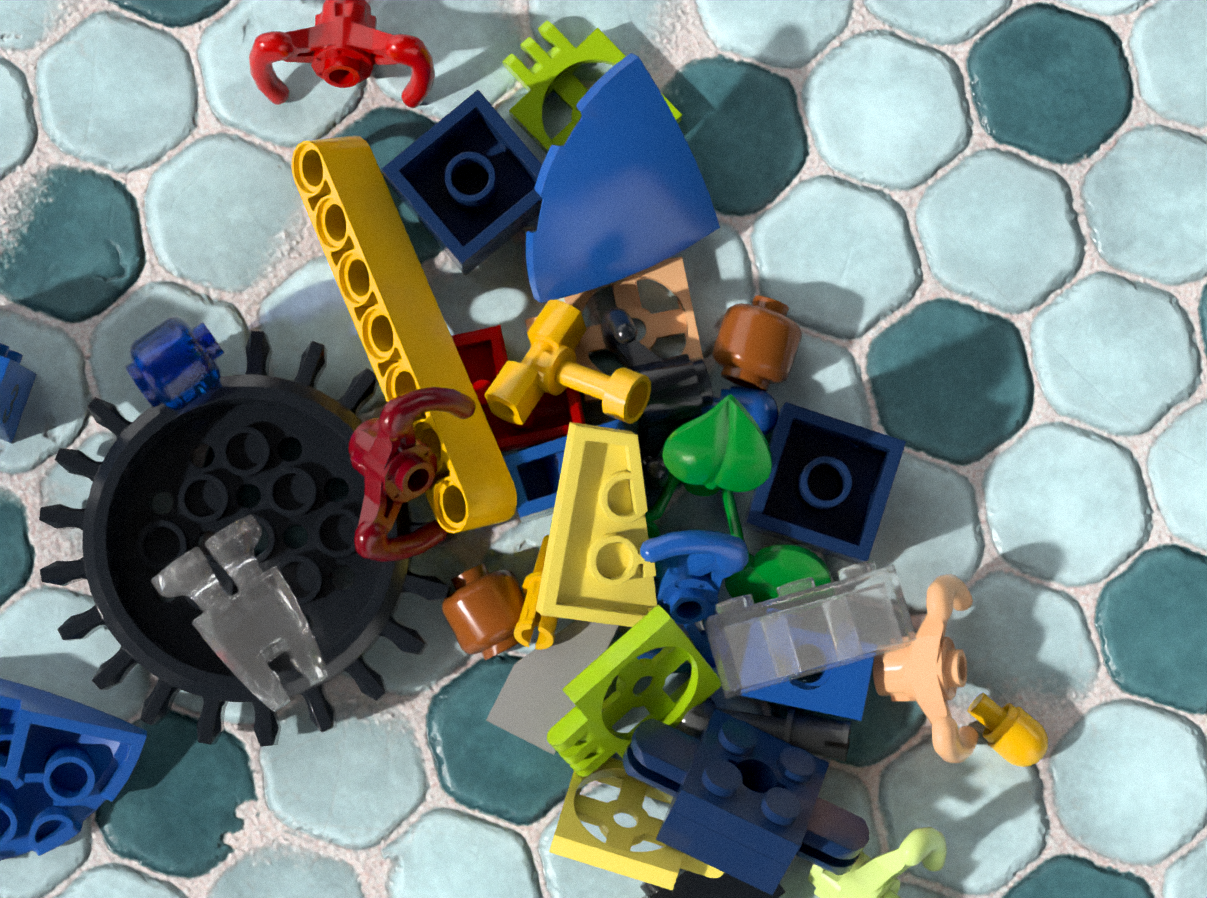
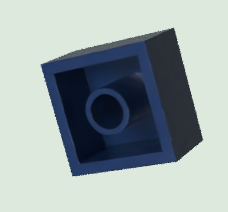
[381,90,542,276]
[742,402,906,566]

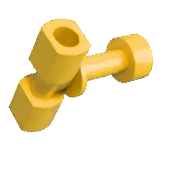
[484,300,651,425]

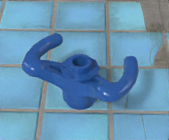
[637,530,749,673]

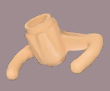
[873,574,979,763]

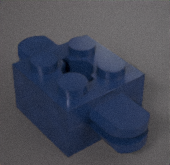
[623,708,869,895]

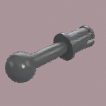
[675,697,852,762]

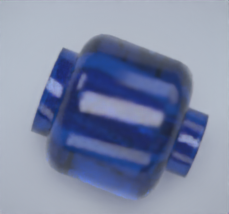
[125,316,225,411]

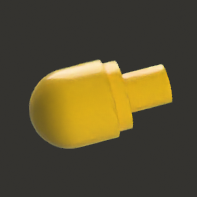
[967,693,1048,767]

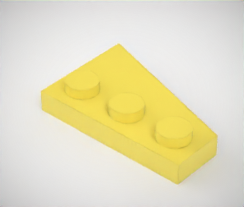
[536,422,657,627]

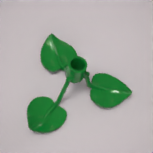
[550,394,833,615]

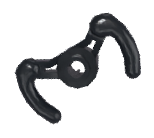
[601,307,713,490]

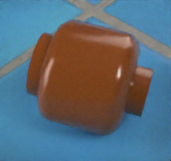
[712,295,802,391]
[442,563,526,661]

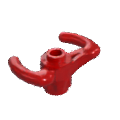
[249,0,435,108]

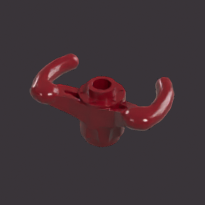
[348,387,476,562]

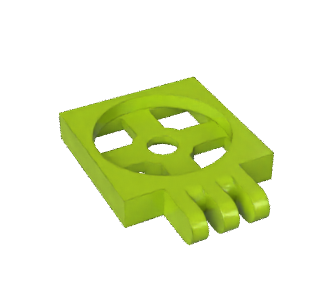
[502,20,682,154]
[547,604,724,777]

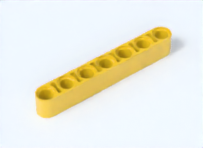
[292,136,517,534]

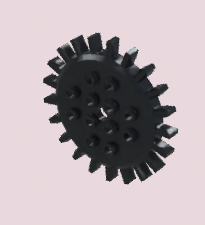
[39,331,457,747]

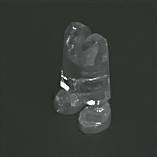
[151,515,328,712]

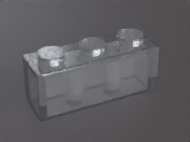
[704,560,917,699]

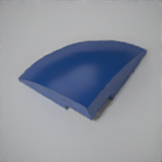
[526,53,720,303]
[0,678,147,861]

